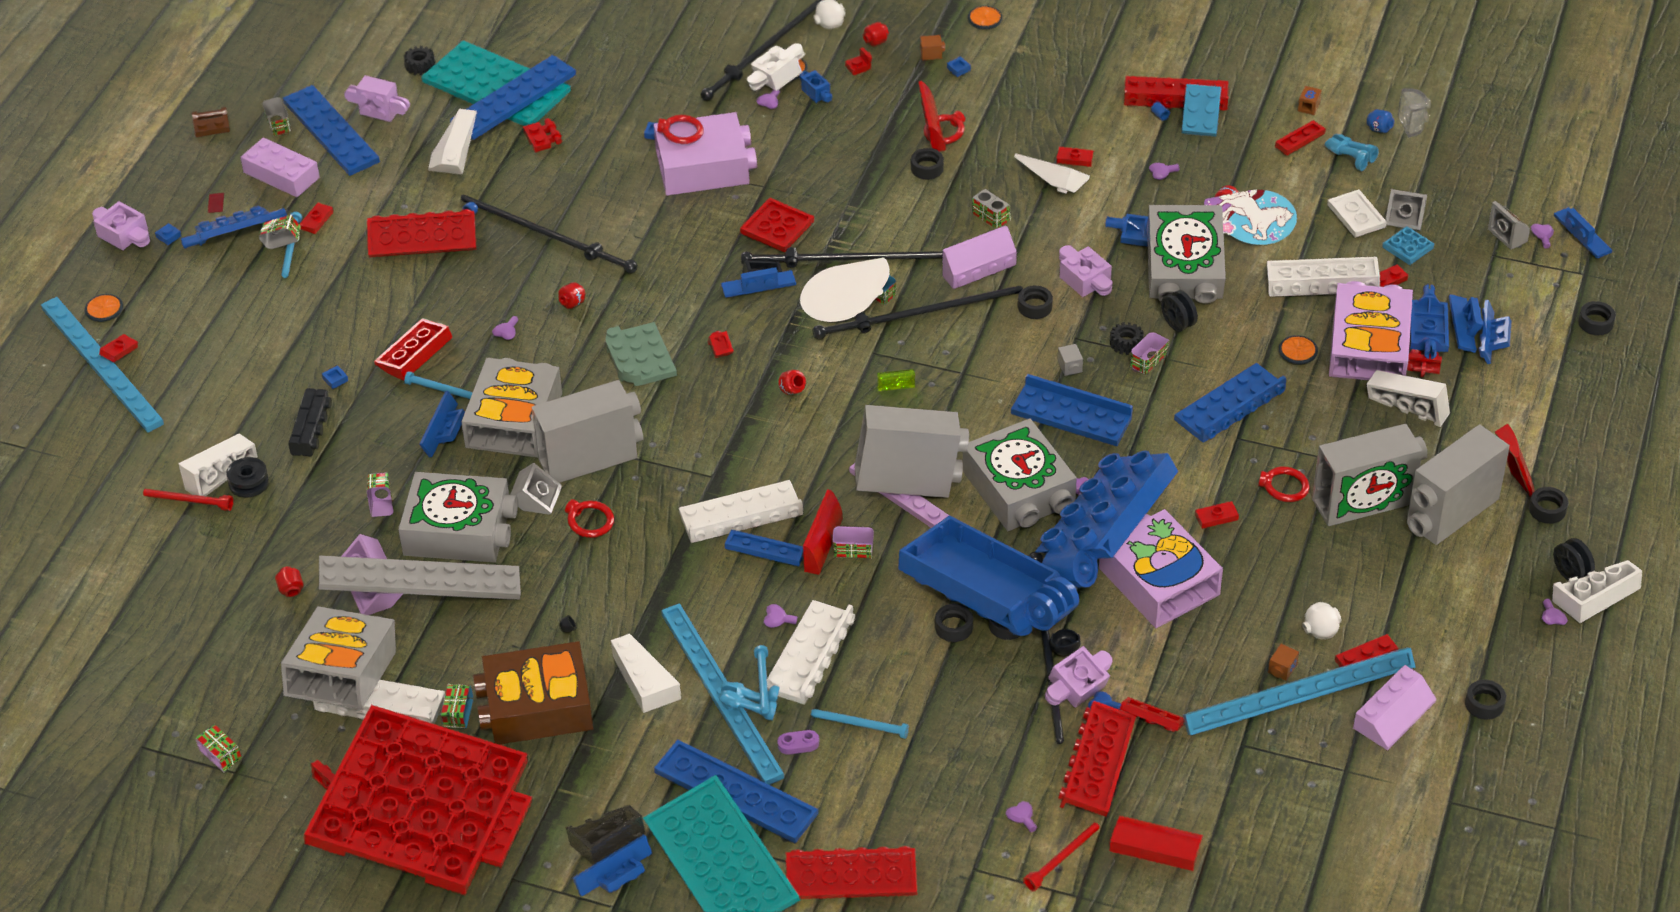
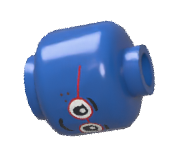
[1367,109,1394,133]

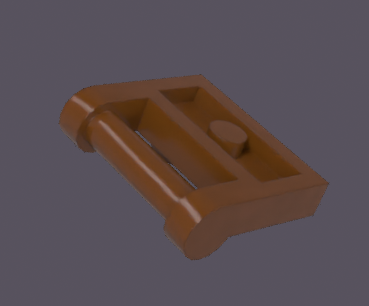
[192,107,230,137]

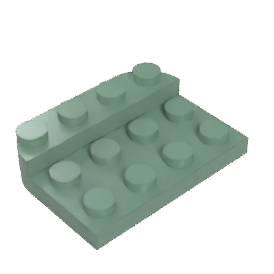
[606,322,677,386]

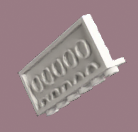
[1267,257,1380,297]
[679,480,803,543]
[767,600,855,705]
[313,680,445,724]

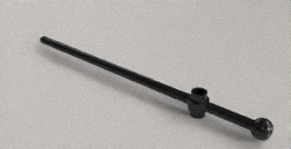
[700,0,822,101]
[461,194,638,274]
[741,247,943,268]
[813,286,1023,339]
[1028,551,1064,744]

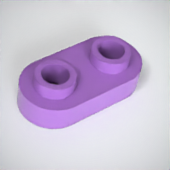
[778,730,819,754]

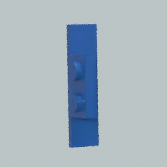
[1554,207,1612,258]
[721,268,796,298]
[1449,294,1483,353]
[1479,300,1511,364]
[419,391,465,457]
[573,835,652,897]

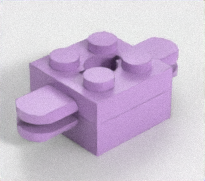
[344,76,410,122]
[92,201,150,250]
[1059,245,1112,297]
[1045,646,1112,708]

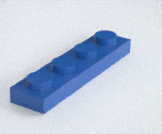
[725,529,804,566]

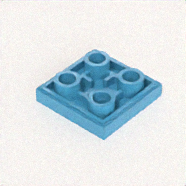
[1383,226,1434,265]

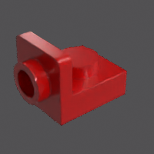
[845,47,872,76]
[707,331,734,358]

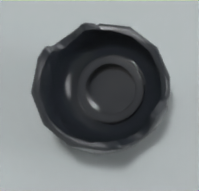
[1050,629,1081,656]

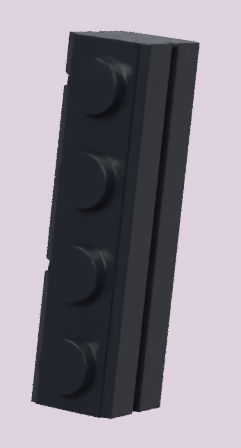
[288,388,332,457]

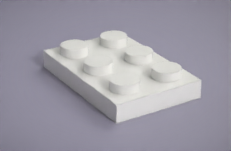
[1328,190,1387,237]

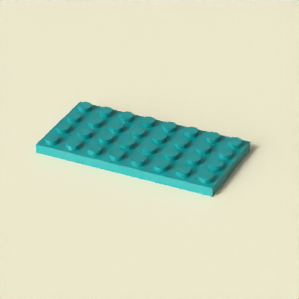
[421,40,571,126]
[643,775,800,912]

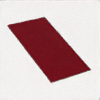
[208,193,224,213]

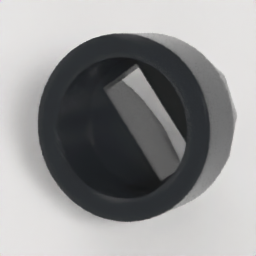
[559,615,577,633]

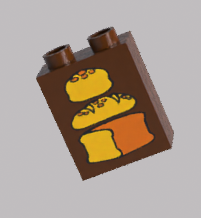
[473,641,593,745]

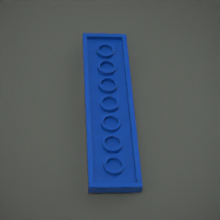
[450,55,576,140]
[283,85,380,176]
[654,740,818,843]

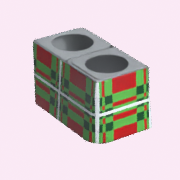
[262,98,290,136]
[972,189,1011,228]
[259,215,301,249]

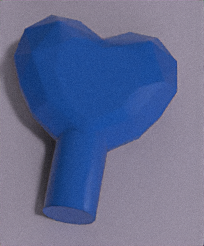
[1088,691,1121,710]

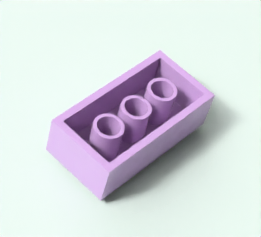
[241,138,320,197]

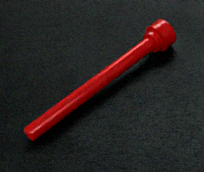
[143,489,234,511]
[1023,822,1100,891]

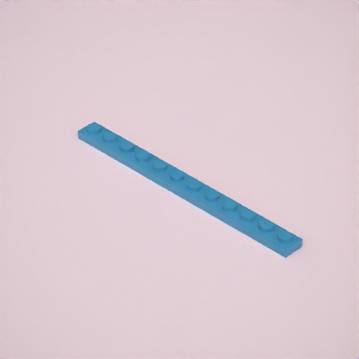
[41,297,164,433]
[661,603,784,785]
[1183,647,1416,735]

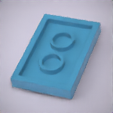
[1182,84,1221,136]

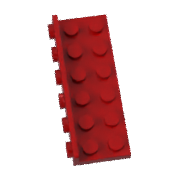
[1124,76,1228,111]
[367,209,477,257]
[1058,700,1136,817]
[786,846,917,899]

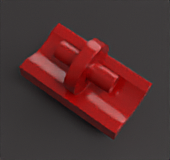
[1407,349,1442,378]

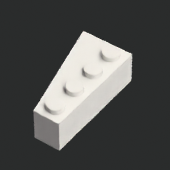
[1367,370,1450,427]
[178,434,258,496]
[1552,560,1642,623]
[611,634,681,713]

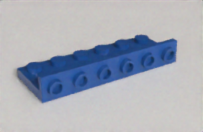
[1174,363,1286,443]
[1011,374,1133,446]

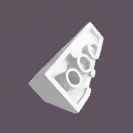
[428,109,477,175]
[1014,153,1090,194]

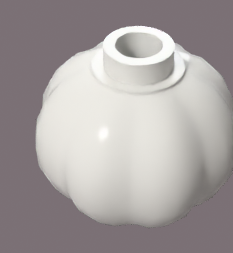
[813,0,845,29]
[1302,602,1341,639]

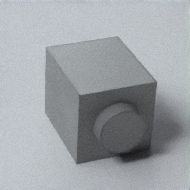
[1058,344,1083,376]

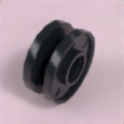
[1161,290,1198,332]
[226,457,269,498]
[1553,538,1595,581]

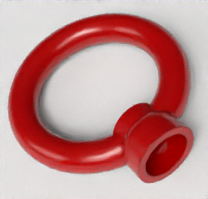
[923,111,966,145]
[657,115,704,144]
[1258,467,1310,502]
[565,499,614,538]

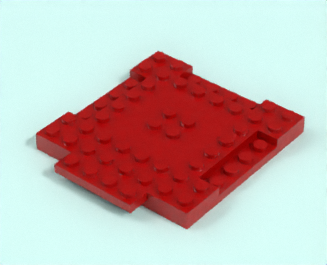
[304,705,532,895]

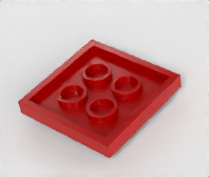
[740,198,814,252]

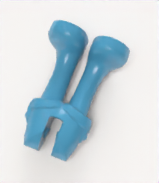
[1325,134,1379,171]
[719,682,780,721]

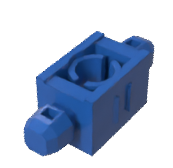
[799,70,832,103]

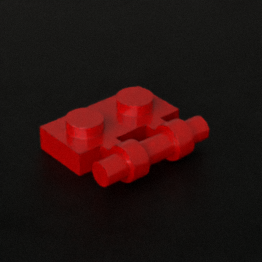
[523,118,562,152]

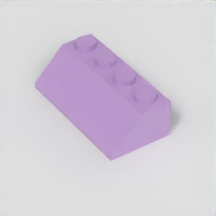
[943,226,1017,289]
[341,534,402,615]
[1353,665,1436,750]

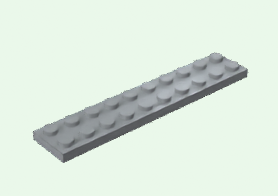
[319,556,521,600]

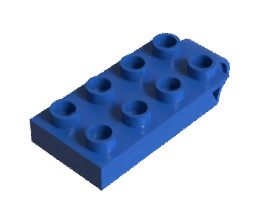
[1035,451,1178,588]
[898,515,1079,636]

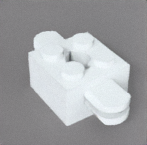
[747,44,805,91]

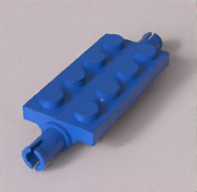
[181,206,287,249]
[1105,214,1148,247]
[1410,284,1449,359]

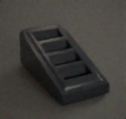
[742,260,782,273]

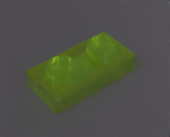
[877,369,915,391]

